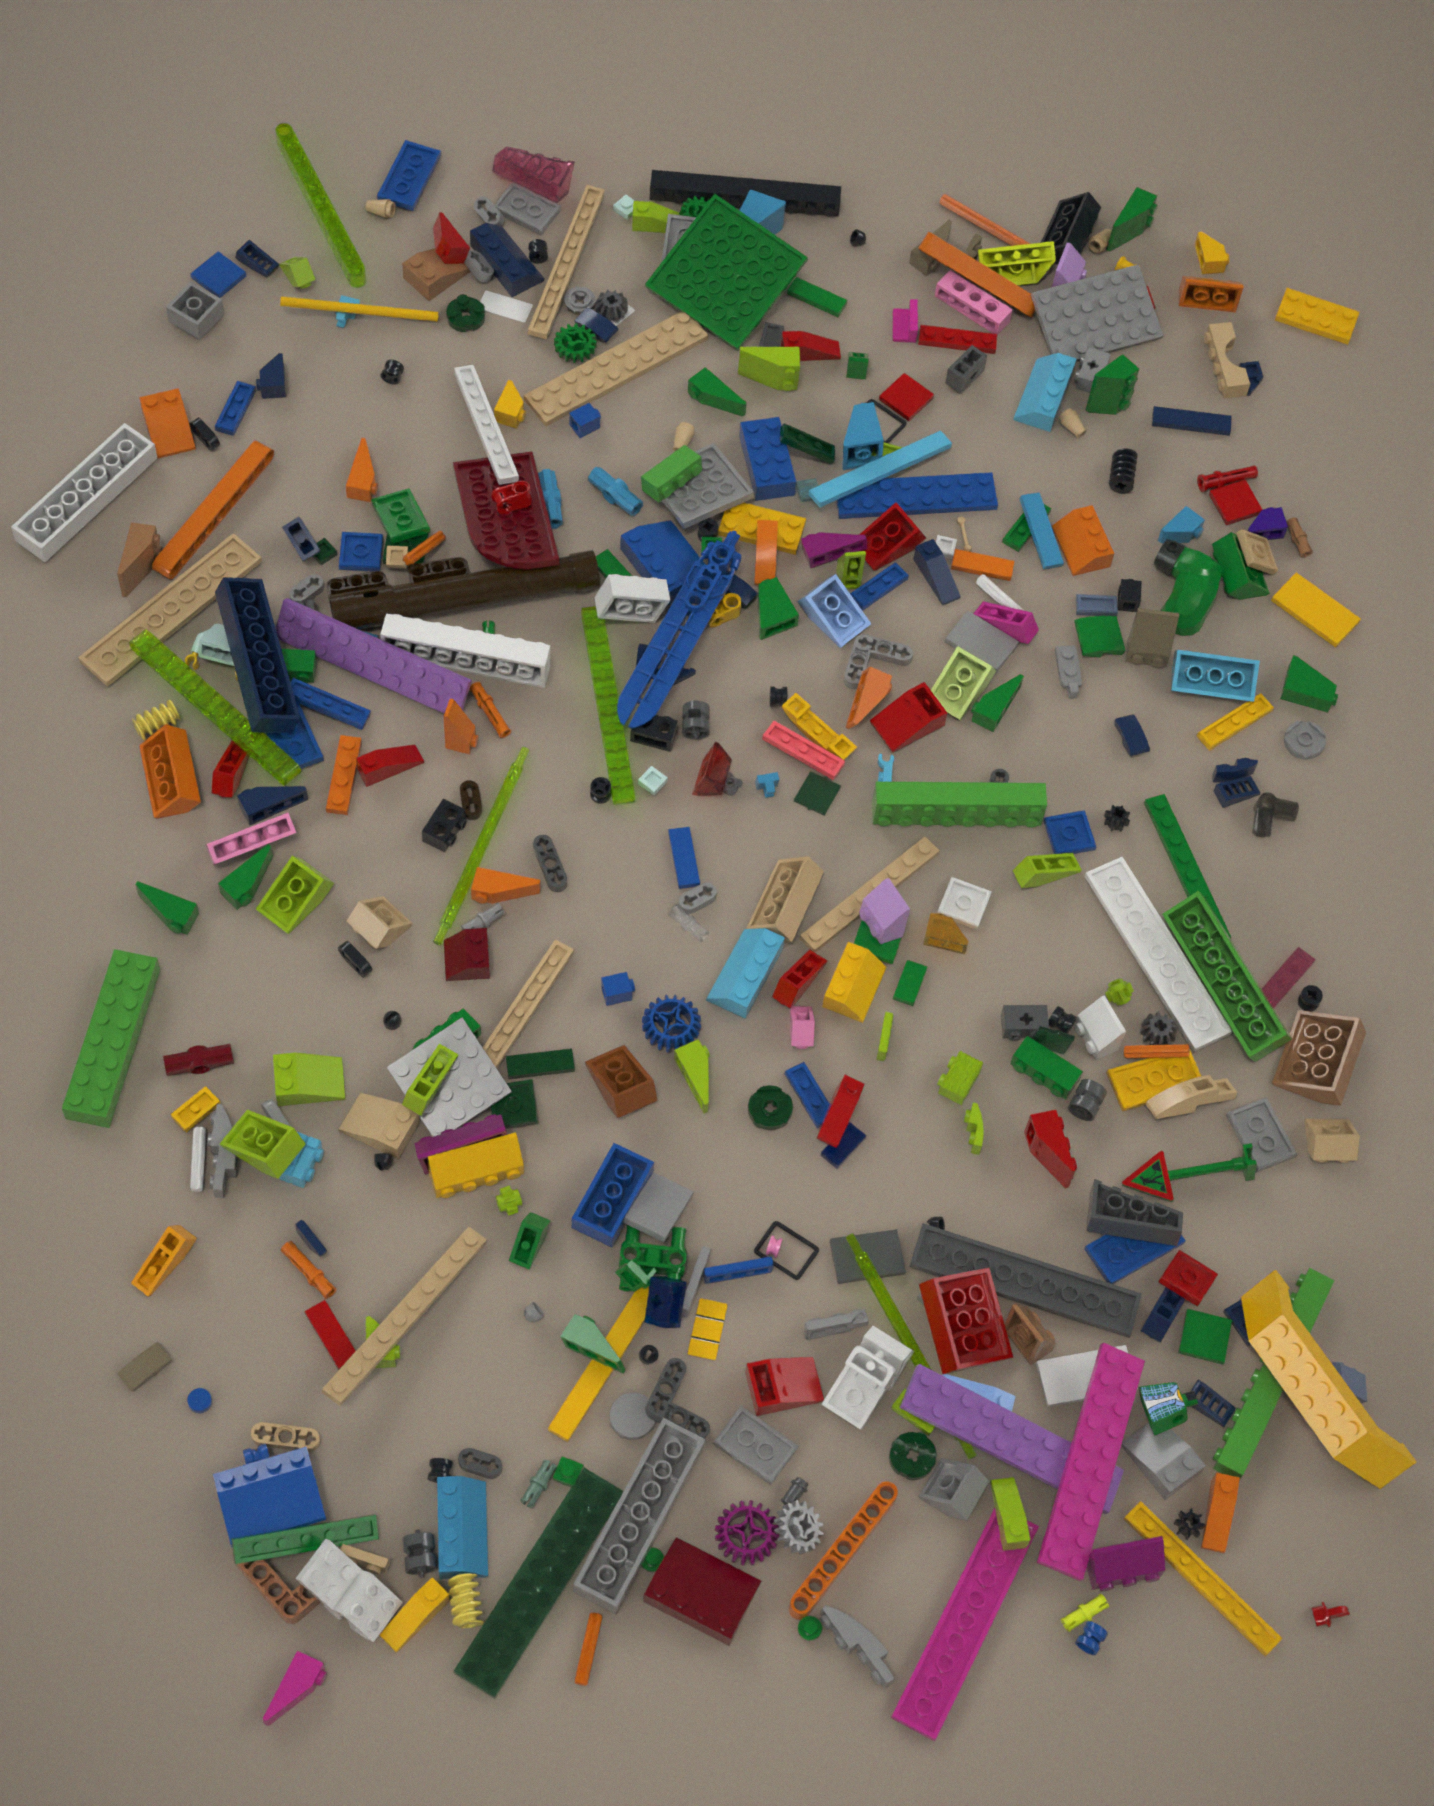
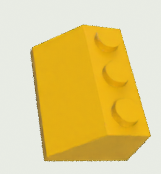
[822,942,886,1023]

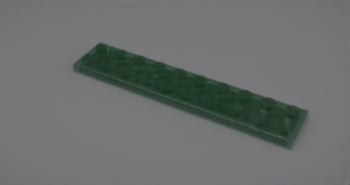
[453,1467,624,1699]

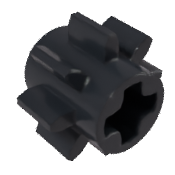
[1104,805,1130,832]
[1174,1508,1205,1540]

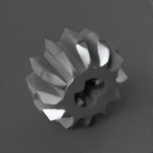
[595,289,628,323]
[1140,1011,1178,1045]

